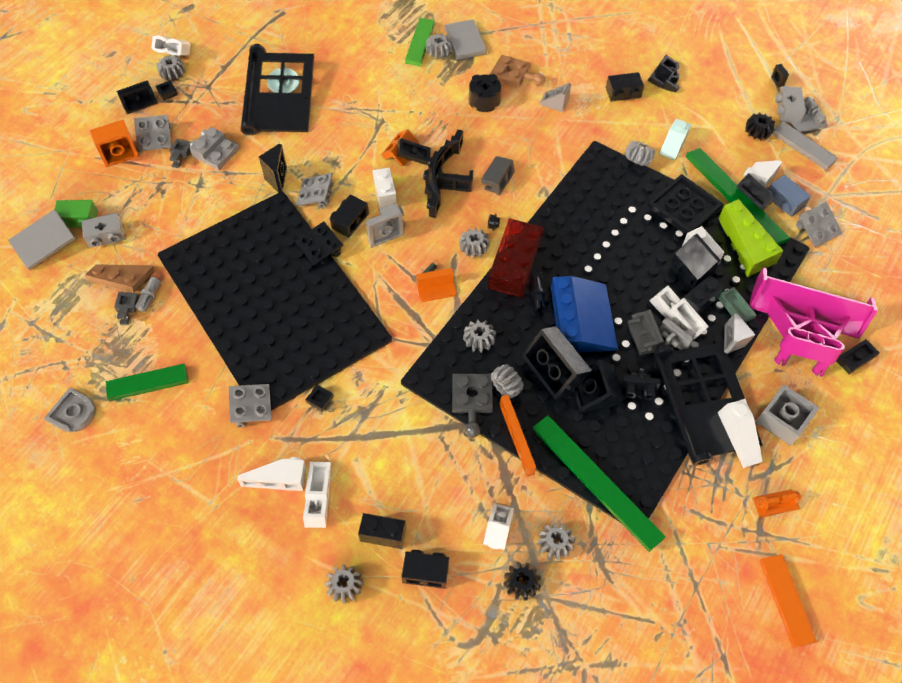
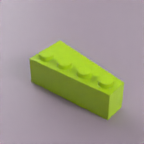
[719,199,783,277]

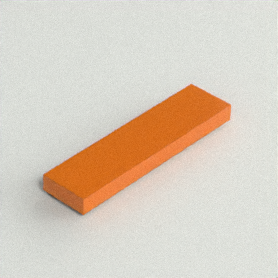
[500,395,536,477]
[760,554,817,648]

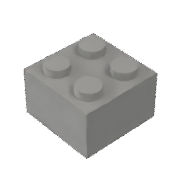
[756,384,819,446]

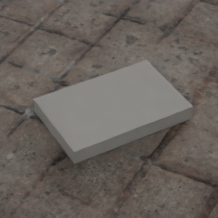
[444,19,487,60]
[8,209,76,270]

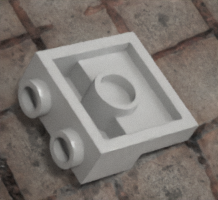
[190,127,240,171]
[366,203,405,248]

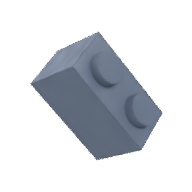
[769,174,811,217]

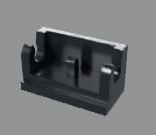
[116,80,158,114]
[437,167,473,192]

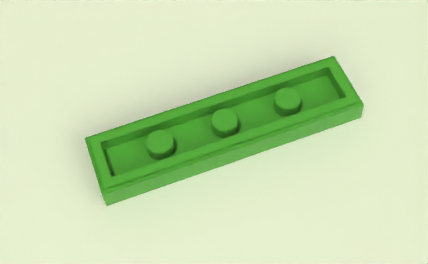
[405,18,435,66]

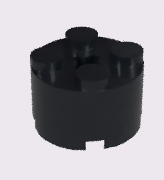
[469,74,502,112]

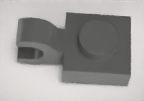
[169,139,191,168]
[114,292,139,325]

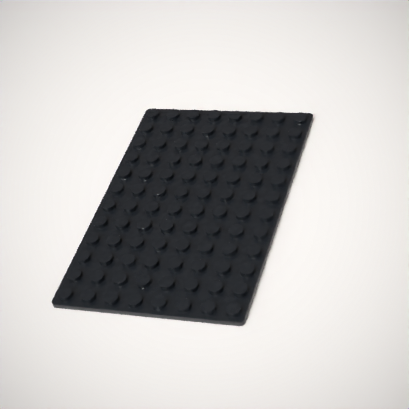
[158,192,392,411]

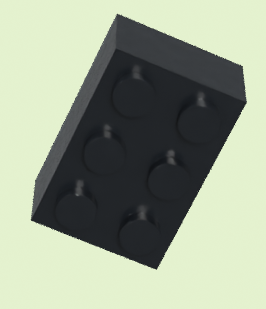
[521,326,592,400]

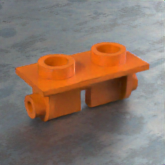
[752,489,801,518]

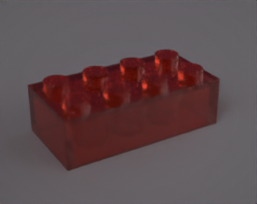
[488,218,544,297]

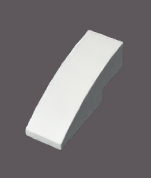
[649,286,709,339]
[303,462,331,528]

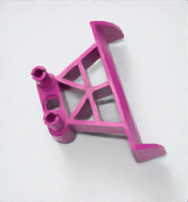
[749,268,878,377]

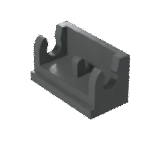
[481,156,515,195]
[627,309,664,355]

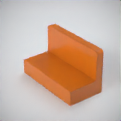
[381,129,420,166]
[416,268,457,302]

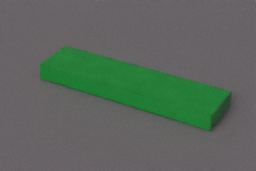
[105,364,188,401]

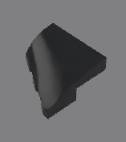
[648,54,679,92]

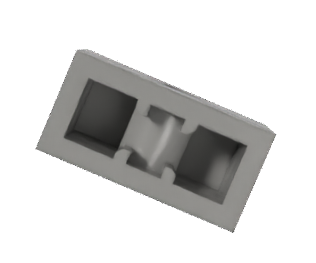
[775,86,806,123]
[81,213,126,248]

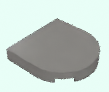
[44,387,95,432]

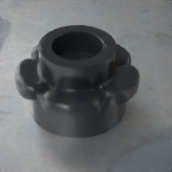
[487,213,500,231]

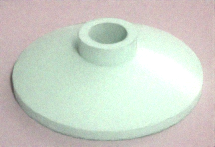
[267,68,299,93]

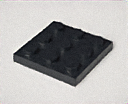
[647,174,723,235]

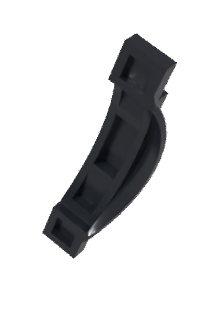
[423,129,464,218]

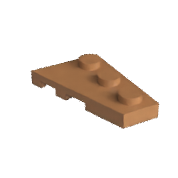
[85,264,155,293]

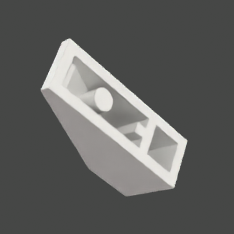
[718,399,763,468]
[237,457,307,491]

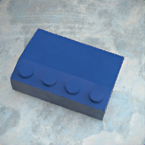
[550,276,618,353]

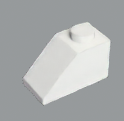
[743,160,782,186]
[483,503,514,550]

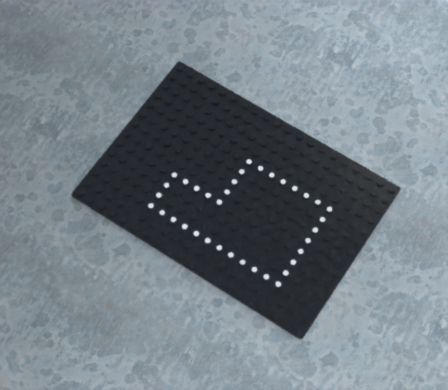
[401,141,809,523]

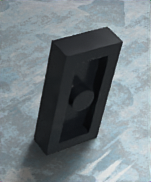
[397,138,431,165]
[836,339,880,375]

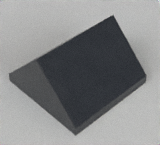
[258,144,287,193]

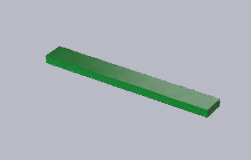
[686,148,790,245]
[533,416,666,552]

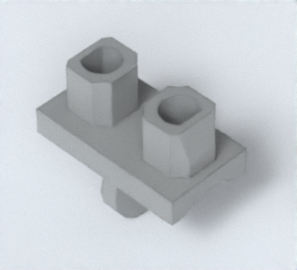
[659,317,696,350]

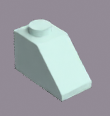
[660,119,692,160]

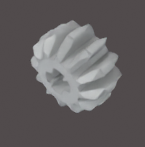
[426,33,452,59]
[157,54,185,81]
[625,140,655,166]
[459,227,490,258]
[463,319,496,353]
[491,364,524,398]
[538,522,575,561]
[325,564,363,604]

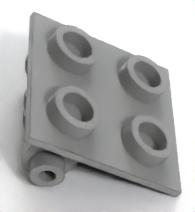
[791,97,828,133]
[134,115,172,151]
[296,173,334,209]
[796,202,842,247]
[229,384,272,428]

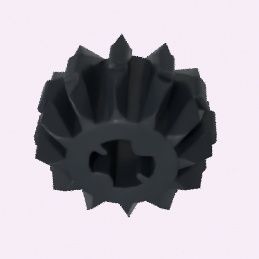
[745,112,775,141]
[503,562,541,601]

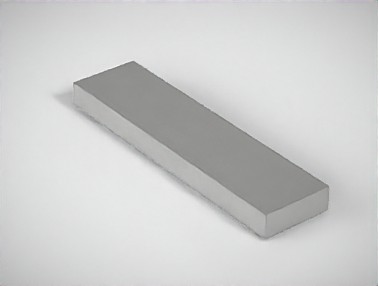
[773,121,838,170]

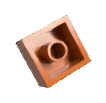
[90,119,139,167]

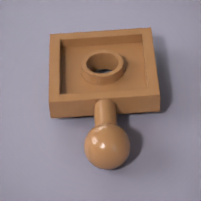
[489,55,545,88]

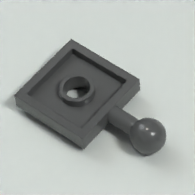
[452,374,493,438]

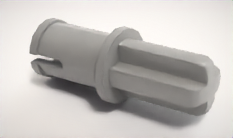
[135,277,161,312]

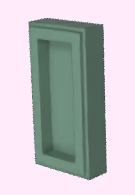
[719,287,756,323]

